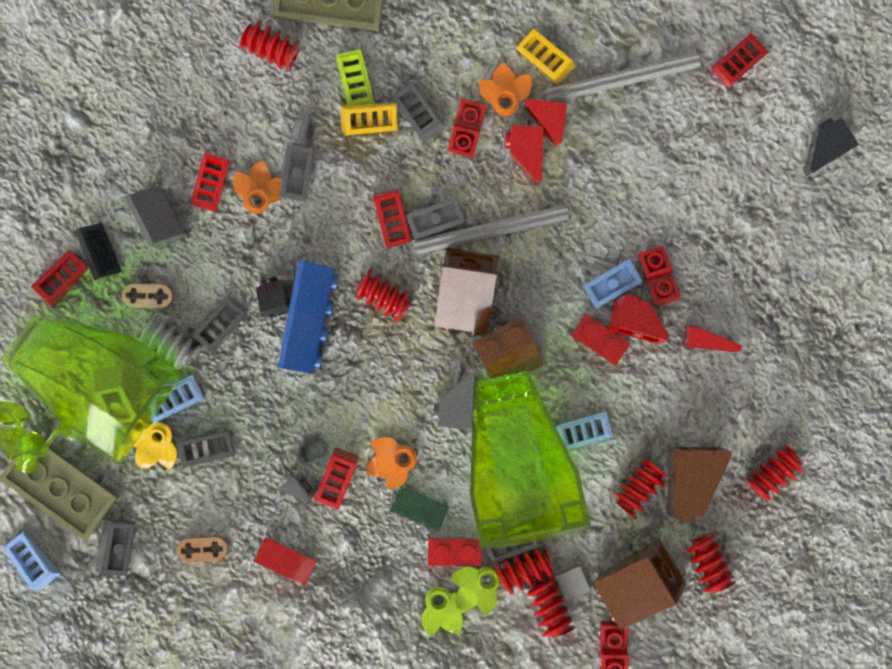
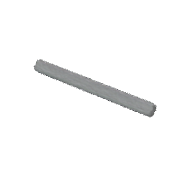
[545,52,701,102]
[413,205,569,255]

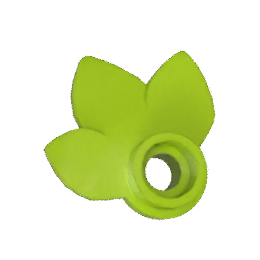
[450,566,500,615]
[421,586,472,636]

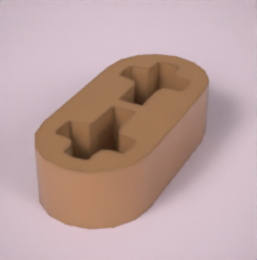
[122,284,175,309]
[177,535,229,563]

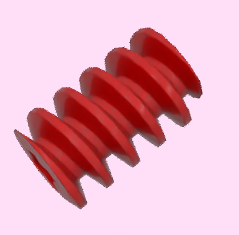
[239,20,300,73]
[356,268,415,323]
[744,444,805,501]
[613,458,670,520]
[686,532,736,593]
[494,545,554,595]
[526,577,576,637]

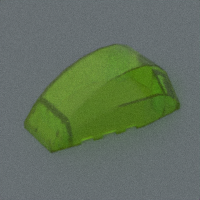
[1,316,182,464]
[469,370,591,549]

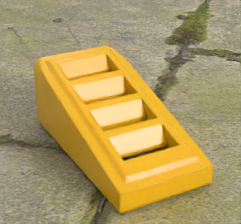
[516,28,575,86]
[340,103,398,135]

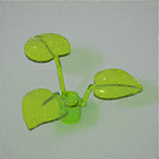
[0,401,105,473]

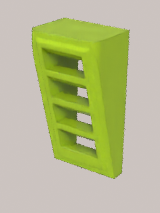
[336,49,375,105]

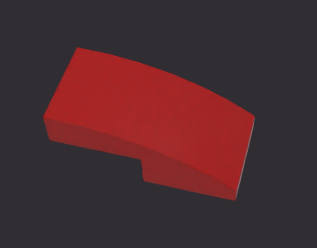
[448,98,487,158]
[638,245,681,308]
[253,537,317,586]
[600,621,629,669]

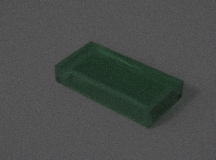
[390,486,449,532]

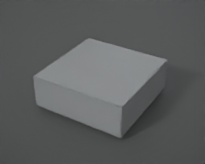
[555,565,591,601]

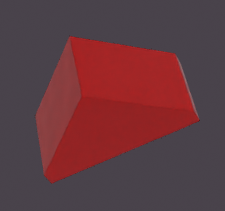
[524,99,567,148]

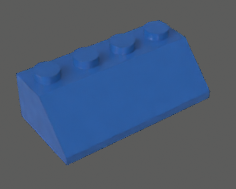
[277,260,339,374]

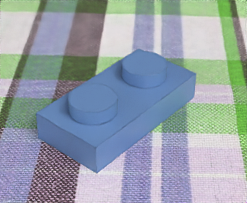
[582,259,643,309]

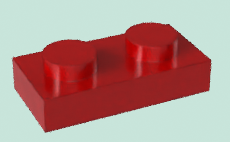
[571,314,630,366]
[428,538,482,566]

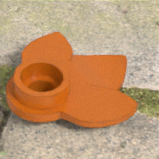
[479,63,532,116]
[233,161,281,214]
[366,437,417,490]

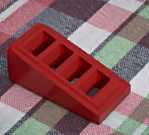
[711,33,769,89]
[190,152,233,213]
[372,189,412,249]
[31,249,89,309]
[683,325,742,352]
[314,448,359,510]

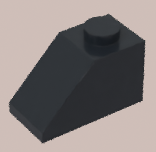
[804,117,859,176]
[256,277,291,319]

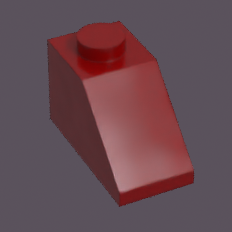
[505,125,544,184]
[608,294,669,345]

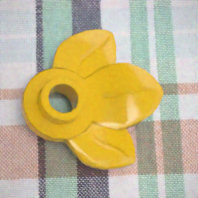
[127,421,178,469]

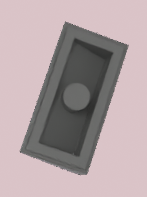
[278,473,315,502]
[95,518,136,576]

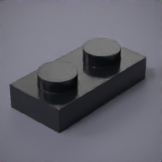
[74,222,122,281]

